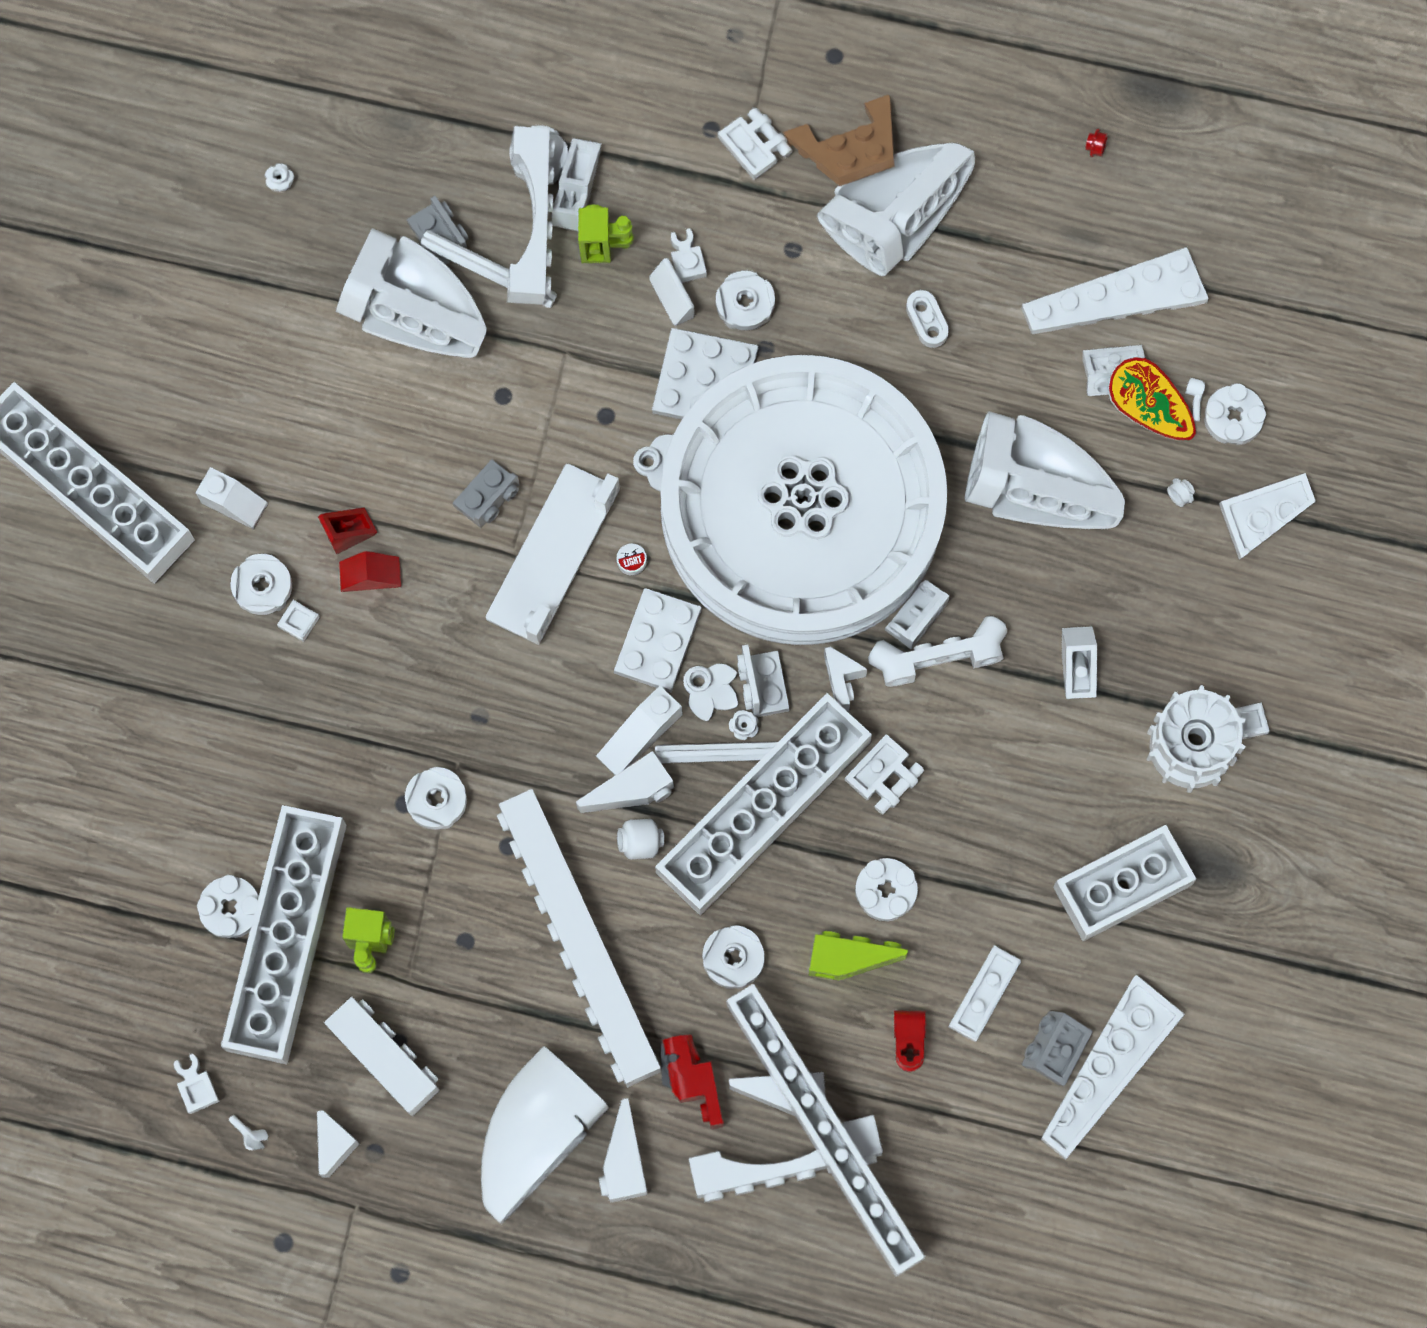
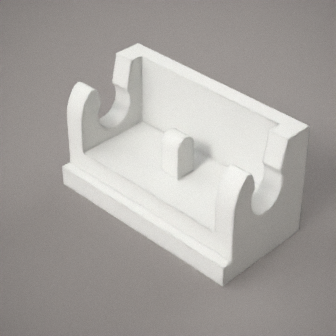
[885,580,949,650]

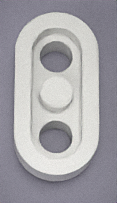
[906,290,948,348]

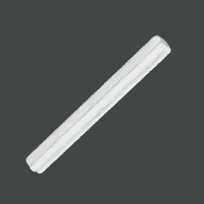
[421,230,557,308]
[655,742,790,763]

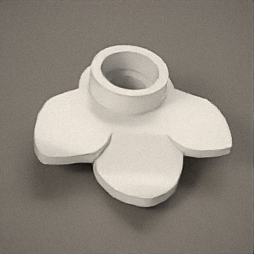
[633,435,673,492]
[684,664,738,721]

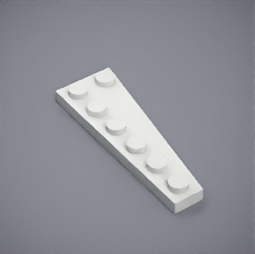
[1021,247,1209,335]
[1041,975,1185,1160]

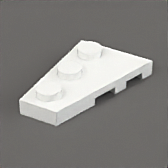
[1219,473,1315,560]

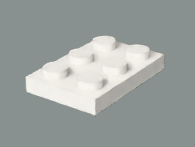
[614,588,701,693]

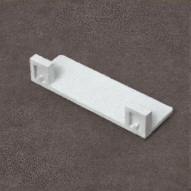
[486,464,620,645]

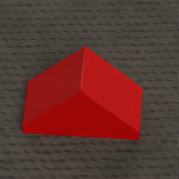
[318,507,378,555]
[339,551,401,592]

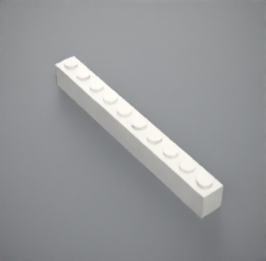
[497,789,661,1088]
[727,984,925,1277]

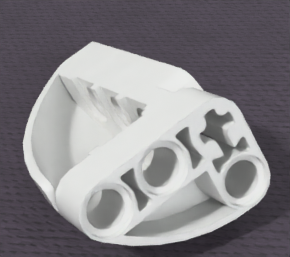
[817,143,975,276]
[336,228,486,358]
[965,411,1125,529]
[481,1046,608,1225]

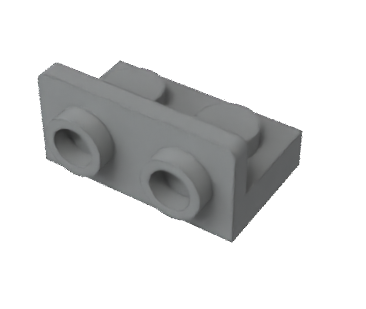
[406,196,469,265]
[453,459,520,528]
[1022,1011,1093,1086]

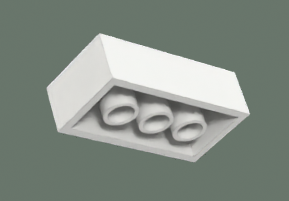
[1053,825,1196,942]

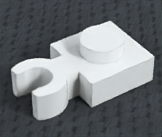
[671,228,707,283]
[174,1054,220,1114]

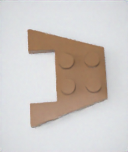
[783,95,895,186]

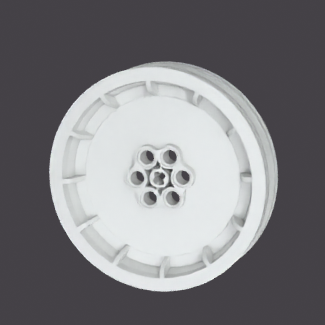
[661,355,947,645]

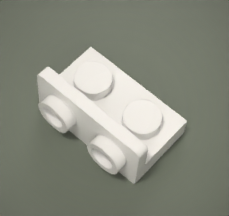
[1082,345,1145,396]

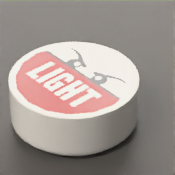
[617,544,647,575]

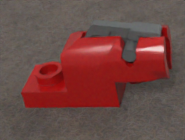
[661,1035,723,1129]

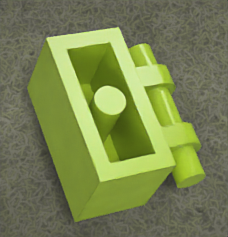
[578,204,634,263]
[342,907,395,973]

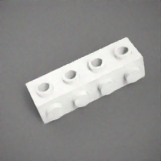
[324,997,440,1116]

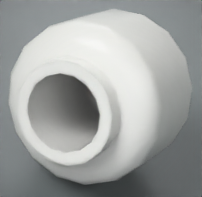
[617,819,664,859]

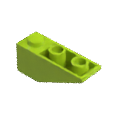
[809,931,908,981]

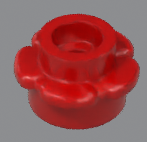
[1085,129,1108,157]

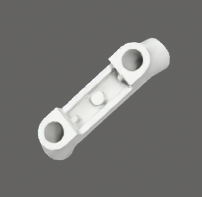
[868,616,1007,687]

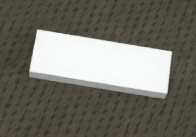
[949,945,1021,1043]

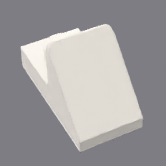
[824,647,867,711]

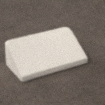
[649,258,694,326]

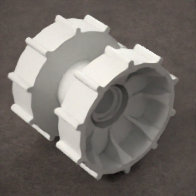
[1147,685,1246,793]

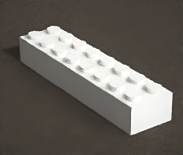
[0,382,195,584]
[655,693,872,916]
[221,805,347,1064]

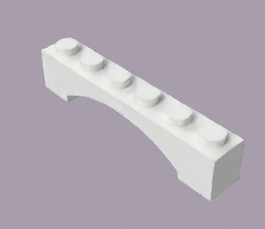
[507,126,554,305]
[689,1115,883,1202]

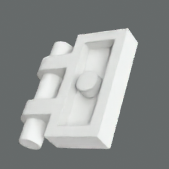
[718,108,793,180]
[845,734,924,815]

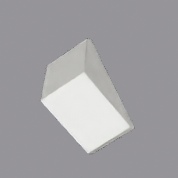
[317,1111,359,1178]

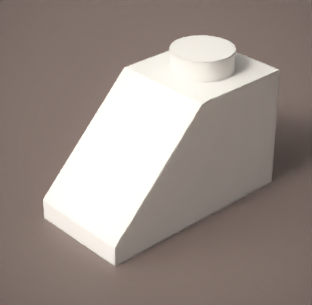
[196,467,268,529]
[1062,626,1097,699]

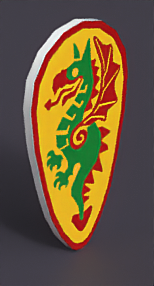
[1107,357,1196,440]

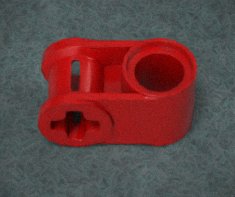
[894,1011,926,1072]

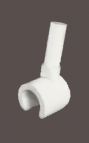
[1186,378,1205,421]
[229,1115,268,1150]

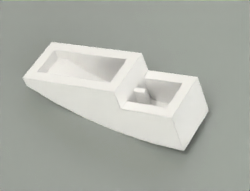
[552,138,601,231]

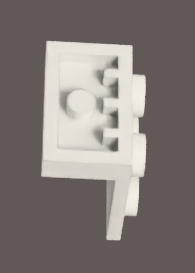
[737,644,789,717]

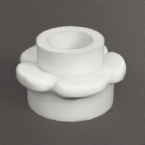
[265,164,294,192]
[1167,478,1195,507]
[729,710,759,740]

